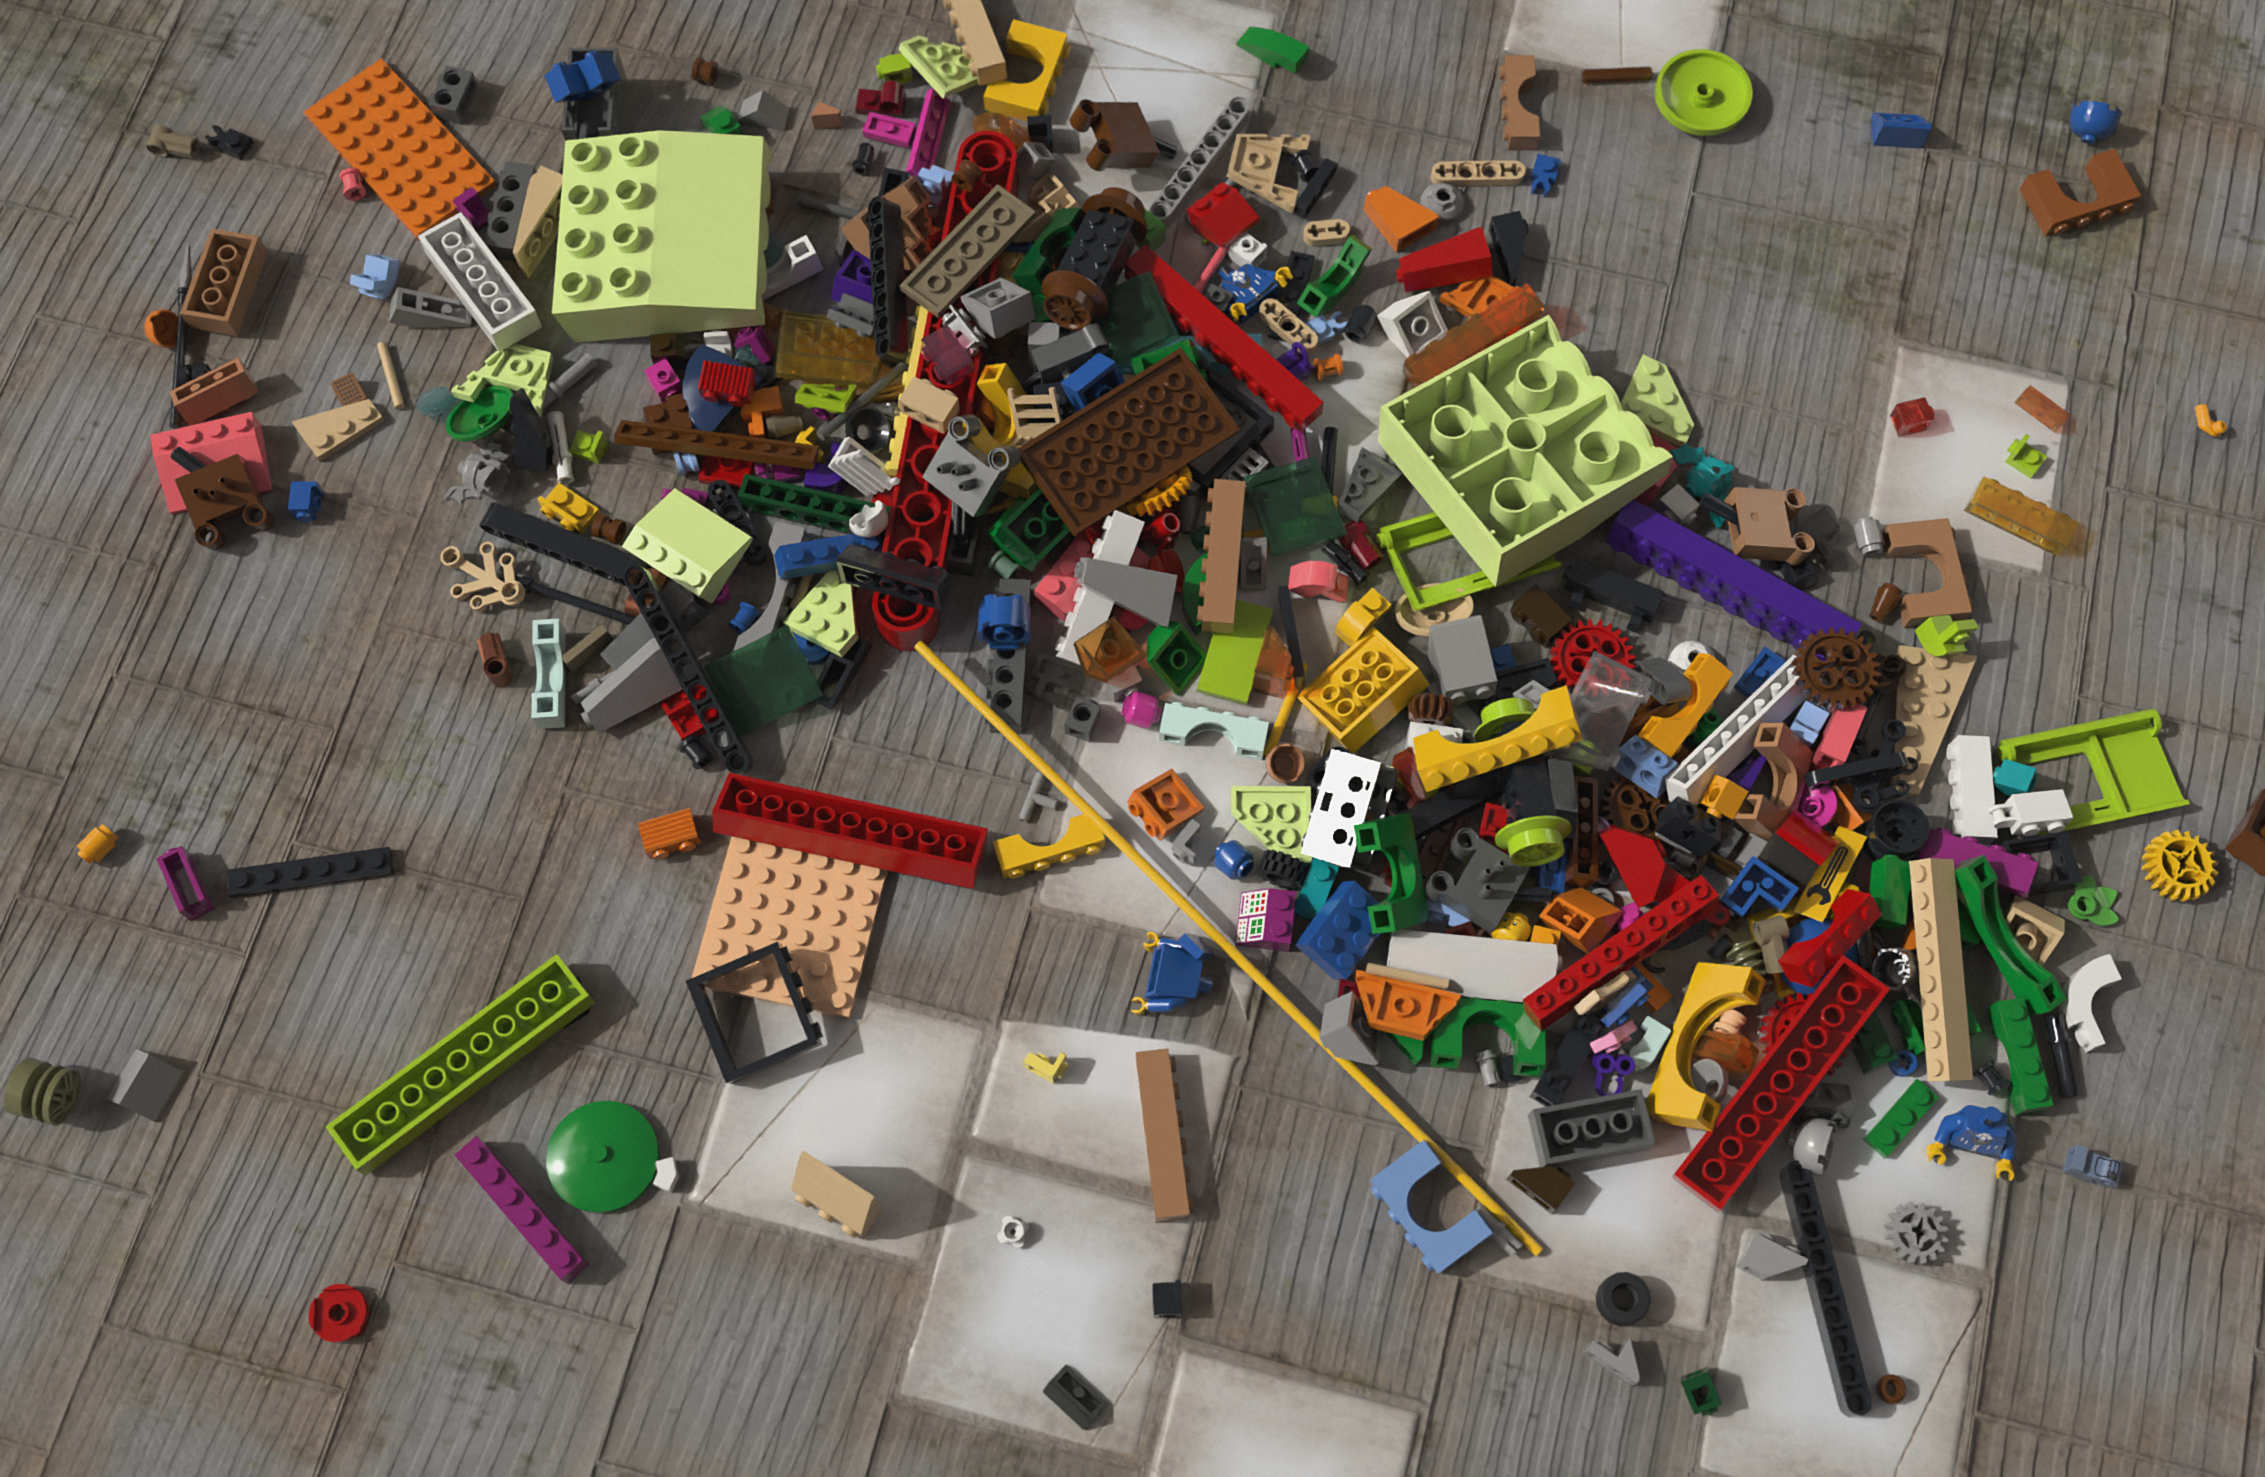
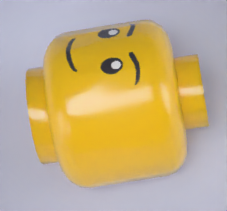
[1491,912,1532,942]

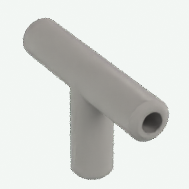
[1019,772,1058,822]

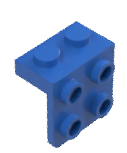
[1600,966,1654,1028]

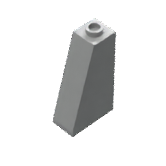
[1074,557,1177,627]
[581,638,682,734]

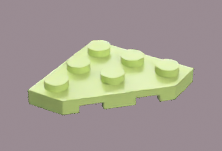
[899,36,979,99]
[1620,354,1694,447]
[783,570,858,657]
[1231,786,1312,866]

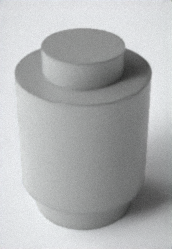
[1853,517,1885,557]

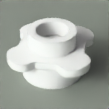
[997,1216,1029,1248]

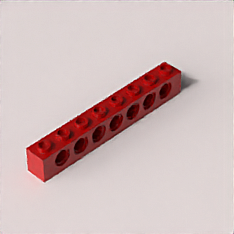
[1523,875,1719,1031]

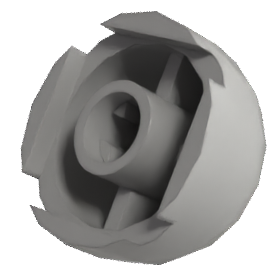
[1788,1118,1837,1176]

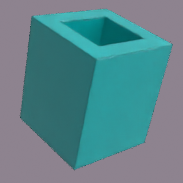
[1993,759,2038,796]

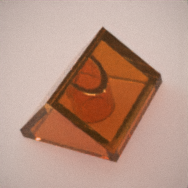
[1073,616,1147,683]

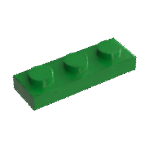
[1863,1078,1939,1159]

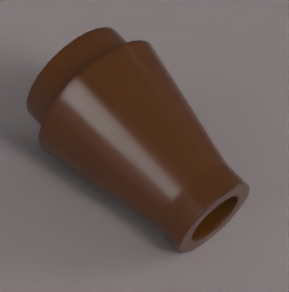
[1869,583,1902,623]

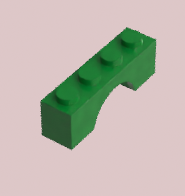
[1986,998,2054,1116]

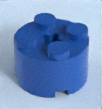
[978,594,1031,650]

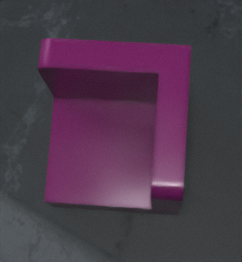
[452,187,490,232]

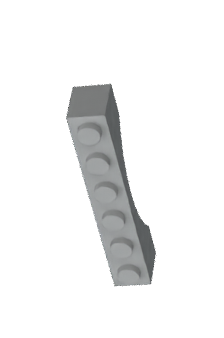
[731,521,810,676]

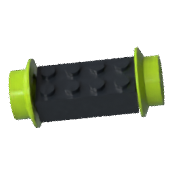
[1474,698,1572,867]

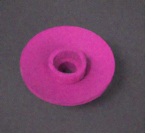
[1798,784,1838,828]

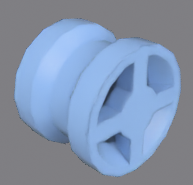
[673,452,700,476]

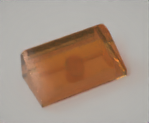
[2015,385,2071,433]

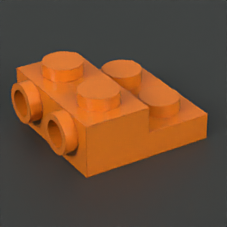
[1127,768,1205,841]

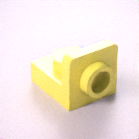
[1024,1052,1069,1083]

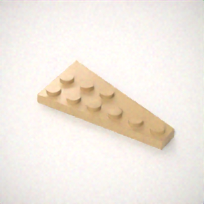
[1890,645,1978,798]

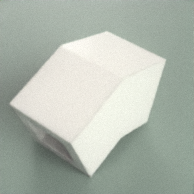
[653,1157,679,1193]

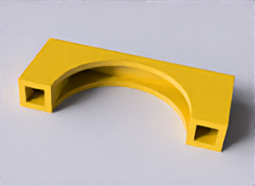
[1413,686,1583,792]
[1645,962,1766,1131]

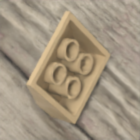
[791,1150,883,1239]

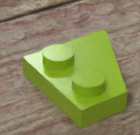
[795,384,857,414]

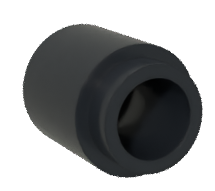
[1345,305,1377,343]

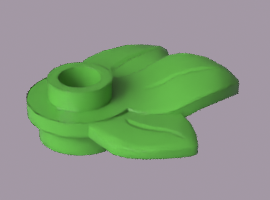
[2068,875,2119,926]

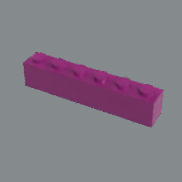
[455,1136,590,1284]

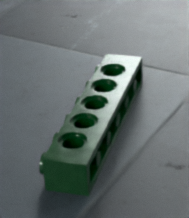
[738,474,890,541]

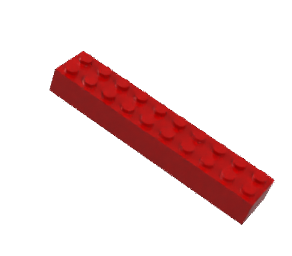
[712,773,988,889]
[1672,955,1890,1213]

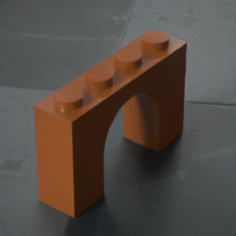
[2019,148,2141,236]

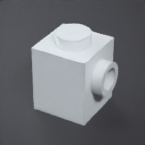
[1655,484,1700,527]

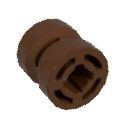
[591,512,626,545]

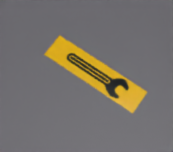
[1794,826,1867,923]

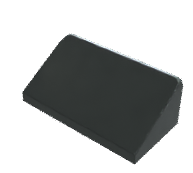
[1043,1365,1108,1430]

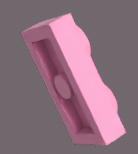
[1590,1020,1638,1053]

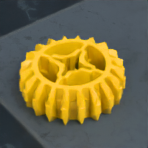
[2141,830,2219,902]

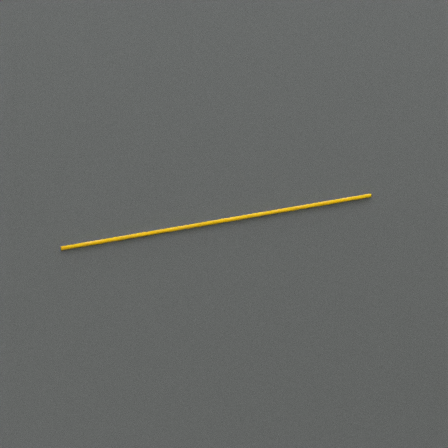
[914,641,1543,1256]

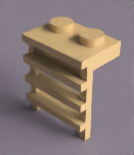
[1007,387,1063,449]

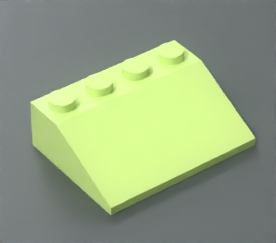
[622,488,754,603]

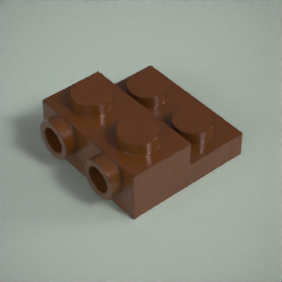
[643,394,698,455]

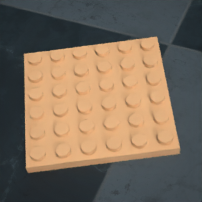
[692,836,888,1019]

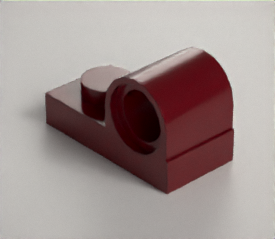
[855,81,907,118]

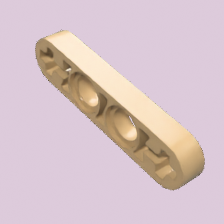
[1430,160,1526,187]

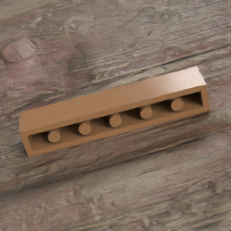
[1197,479,1245,633]
[1136,1048,1194,1222]

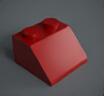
[1186,182,1260,249]

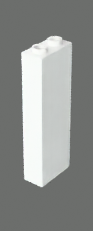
[1387,930,1562,1002]

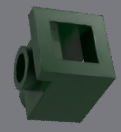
[1680,1367,1722,1416]

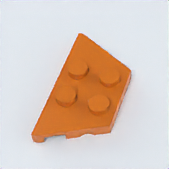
[1440,275,1528,338]
[1355,970,1461,1041]

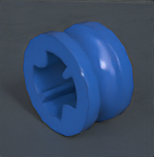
[1889,1050,1917,1077]

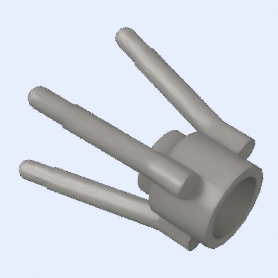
[1649,825,1696,871]

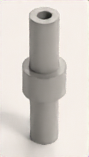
[571,670,615,705]

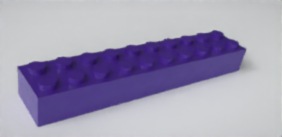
[1605,499,1862,667]

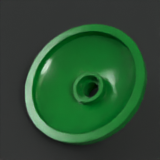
[445,385,514,442]

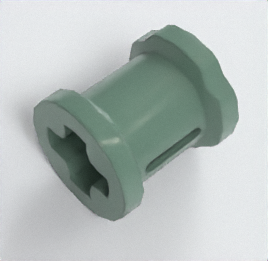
[988,550,1022,579]

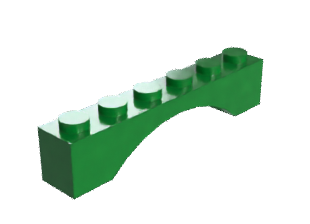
[1954,855,2067,1016]

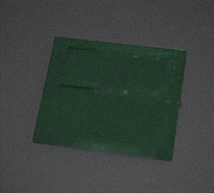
[1078,271,1181,368]
[1243,456,1347,557]
[704,624,824,736]

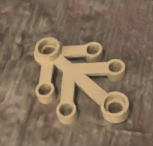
[440,541,525,613]

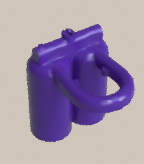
[1276,342,1315,382]
[1591,1052,1635,1097]

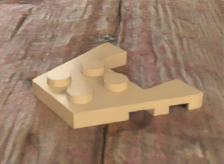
[1226,134,1311,213]

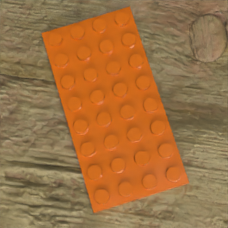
[304,58,497,241]

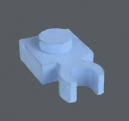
[1305,311,1347,347]

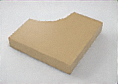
[1574,970,1637,1015]

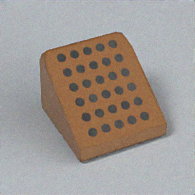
[330,372,367,407]

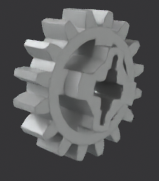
[1884,1201,1949,1265]

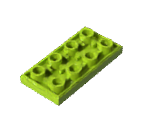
[1197,599,1274,705]

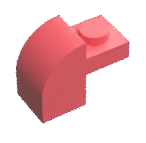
[1288,561,1349,603]

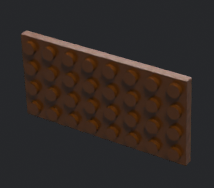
[1018,348,1240,537]

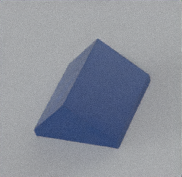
[1872,112,1932,149]

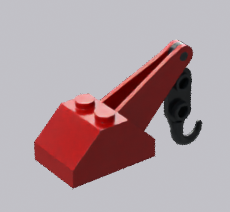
[1598,824,1731,974]

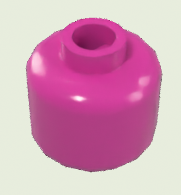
[1121,691,1162,729]

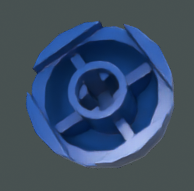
[2069,101,2122,144]

